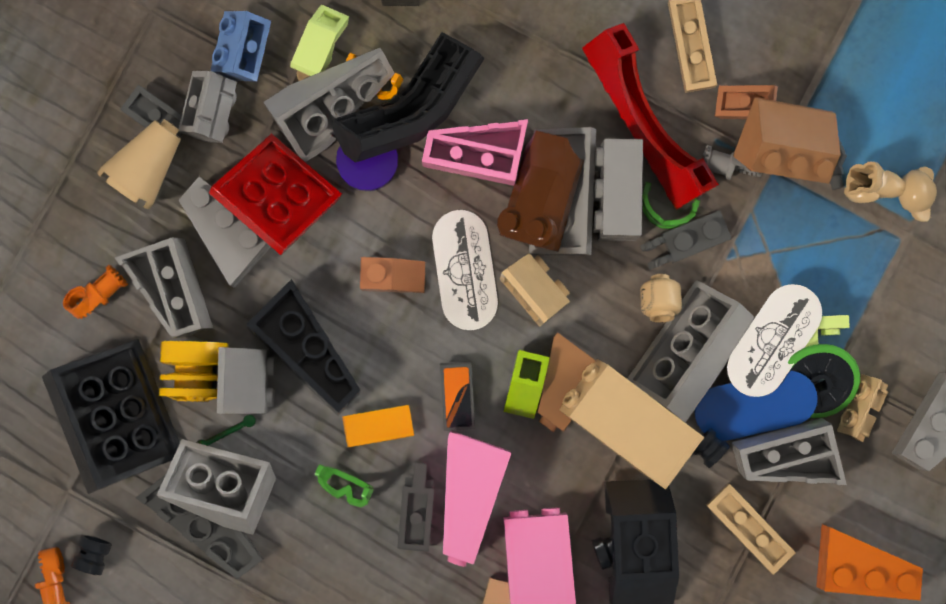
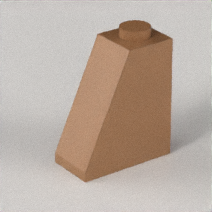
[537,332,596,432]

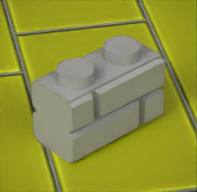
[179,71,237,143]

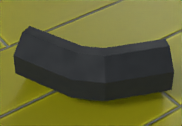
[332,32,485,163]

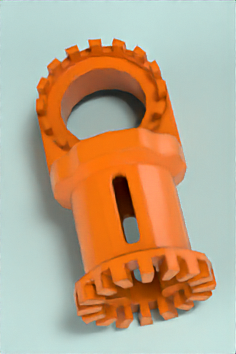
[63,265,128,319]
[35,546,70,604]

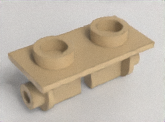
[837,374,889,442]

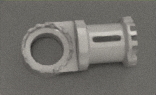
[703,145,762,180]

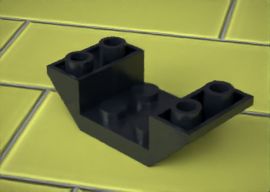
[604,479,679,604]

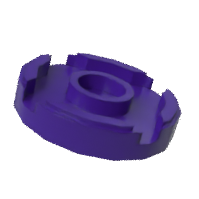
[336,146,398,191]

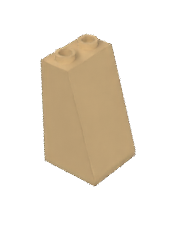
[559,359,704,489]

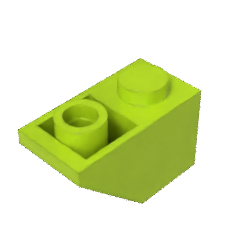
[503,350,550,419]

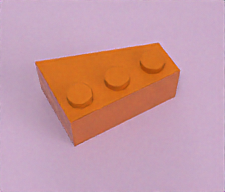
[816,524,923,601]

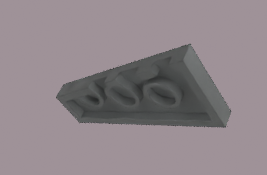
[135,475,264,579]

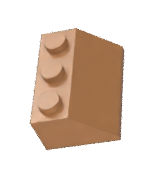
[733,97,841,184]

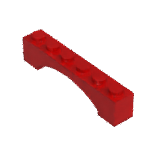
[582,23,719,210]

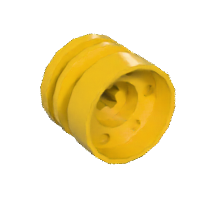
[159,341,228,402]

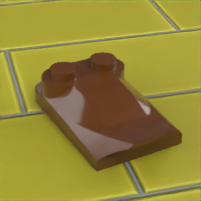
[497,130,584,252]

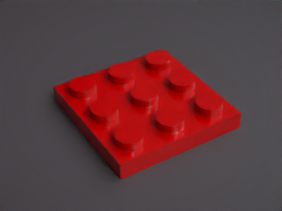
[209,133,342,255]

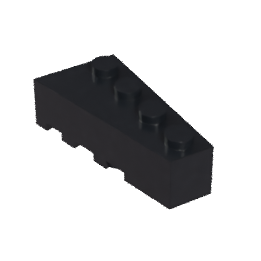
[247,279,361,416]

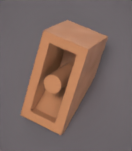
[360,257,425,293]

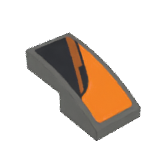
[440,361,475,431]

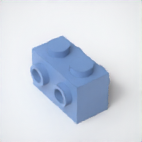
[211,11,271,82]

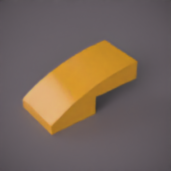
[342,405,414,447]

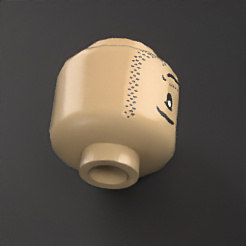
[640,274,682,323]

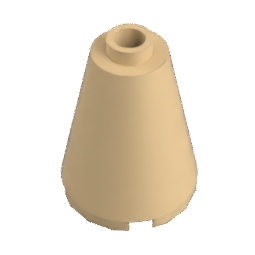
[97,119,181,210]

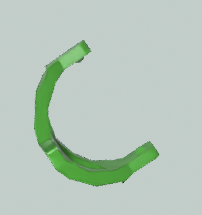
[642,182,700,230]
[315,464,374,507]

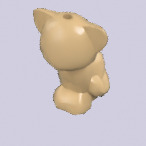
[844,162,937,222]

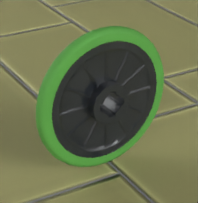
[788,344,860,418]

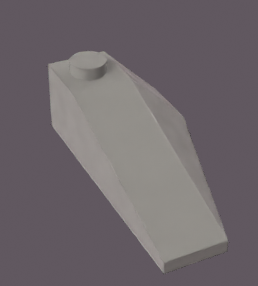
[263,48,395,162]

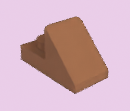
[715,85,778,119]

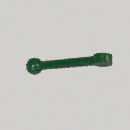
[196,415,256,446]

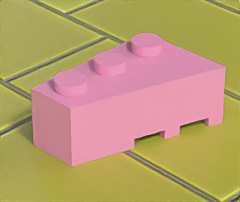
[422,119,528,186]

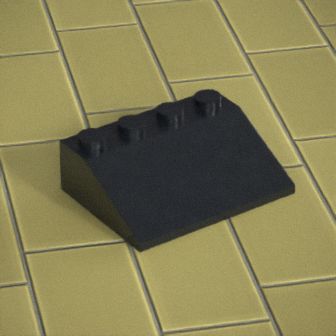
[42,339,180,494]

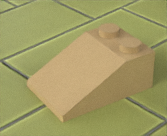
[500,253,570,327]

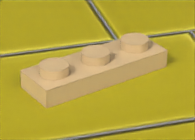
[668,0,717,93]
[706,483,796,575]

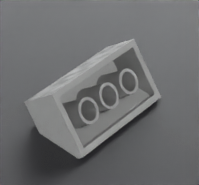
[627,280,755,423]

